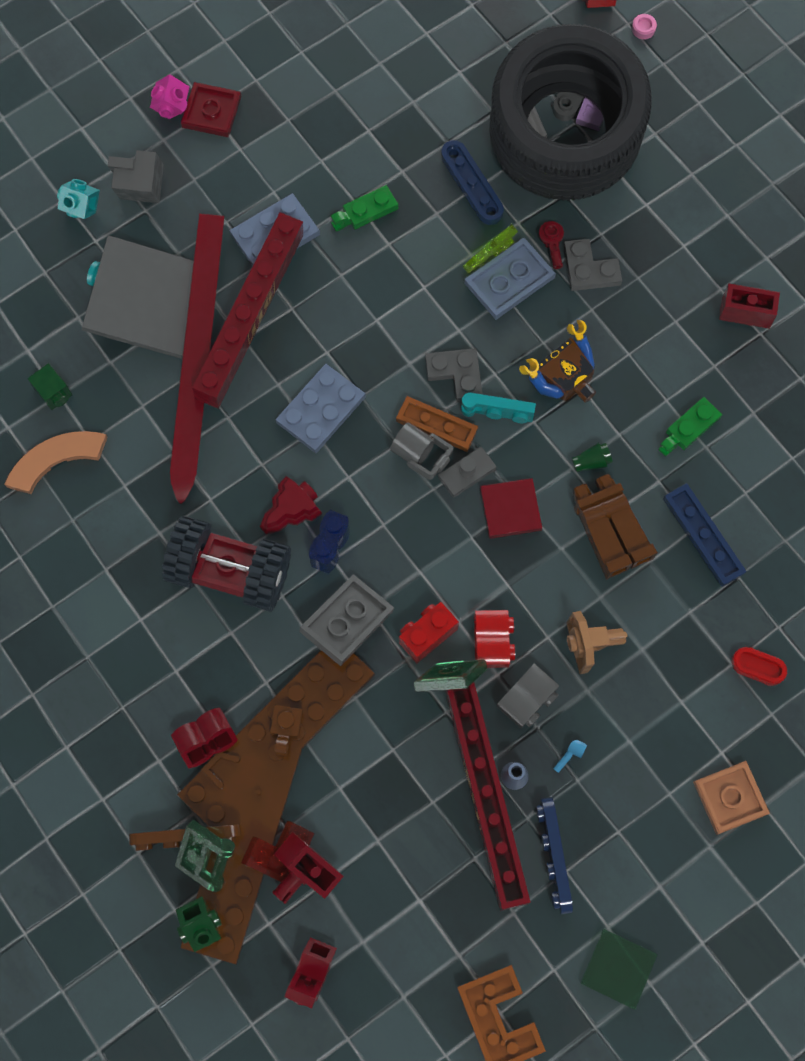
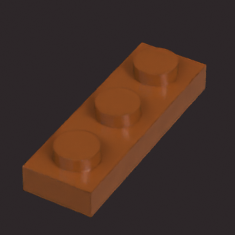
[396,396,478,452]

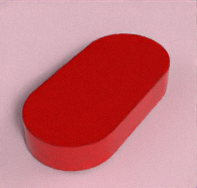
[731,647,787,686]

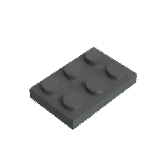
[299,574,394,666]

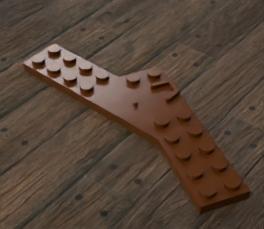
[177,650,375,965]

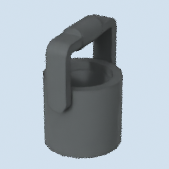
[390,422,453,480]

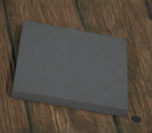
[82,235,194,359]

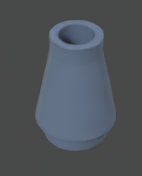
[501,762,529,790]

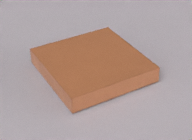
[693,761,770,835]

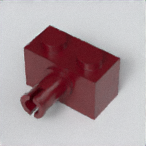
[272,832,344,904]

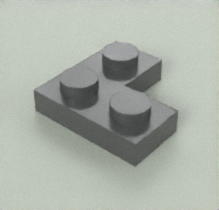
[564,239,622,291]
[425,348,483,402]

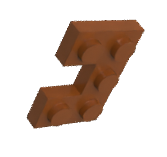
[457,965,546,1061]

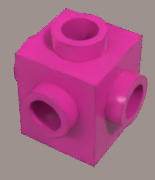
[150,75,189,119]

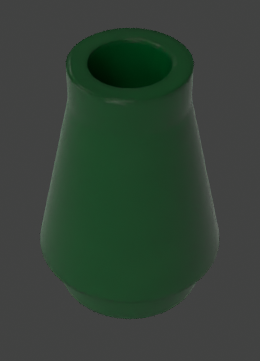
[572,442,613,472]

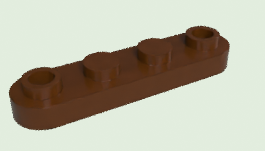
[129,824,241,851]

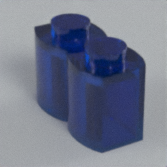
[309,510,350,574]

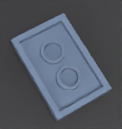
[229,193,320,266]
[464,238,556,320]
[276,364,366,453]

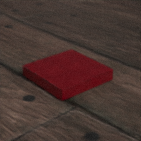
[181,82,242,138]
[480,478,542,539]

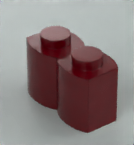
[171,708,238,768]

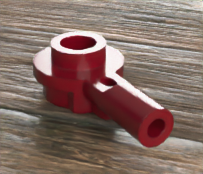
[539,221,564,269]

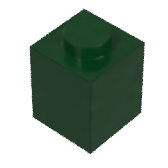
[27,363,72,410]

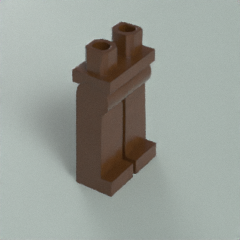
[573,474,658,580]

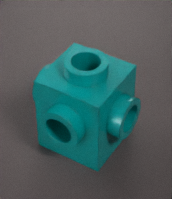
[57,179,100,219]

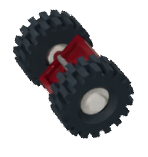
[162,516,291,612]

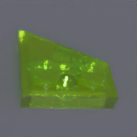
[463,224,518,273]

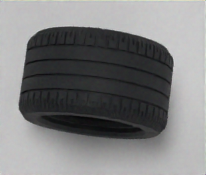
[489,24,652,201]

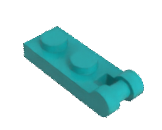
[461,393,536,424]

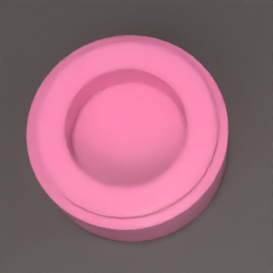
[632,14,657,39]

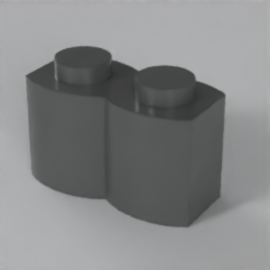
[496,663,559,729]

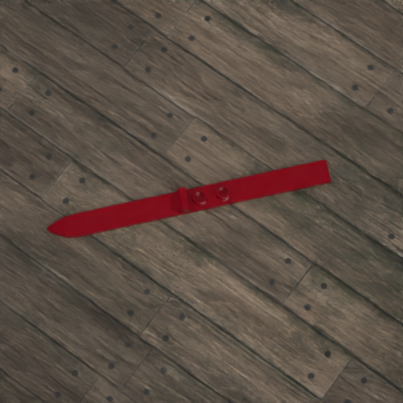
[170,214,225,504]

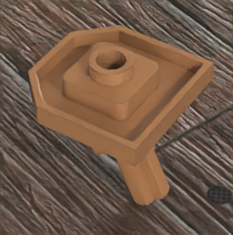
[566,611,628,674]

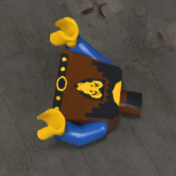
[519,320,596,403]

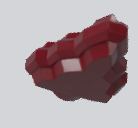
[260,476,322,535]

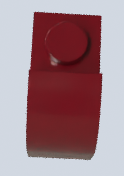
[284,937,337,1008]

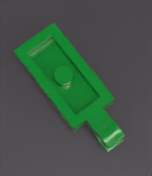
[331,185,398,232]
[658,397,723,457]

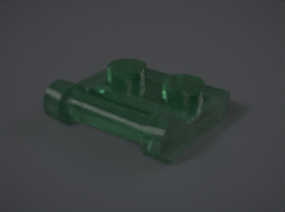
[175,820,235,892]

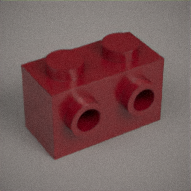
[719,283,780,329]

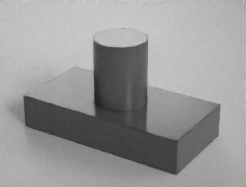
[438,447,497,498]

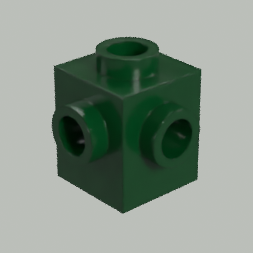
[176,897,222,952]

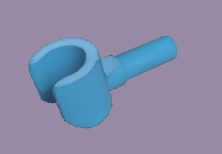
[553,740,587,773]

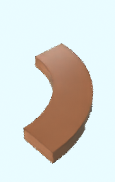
[4,431,108,494]

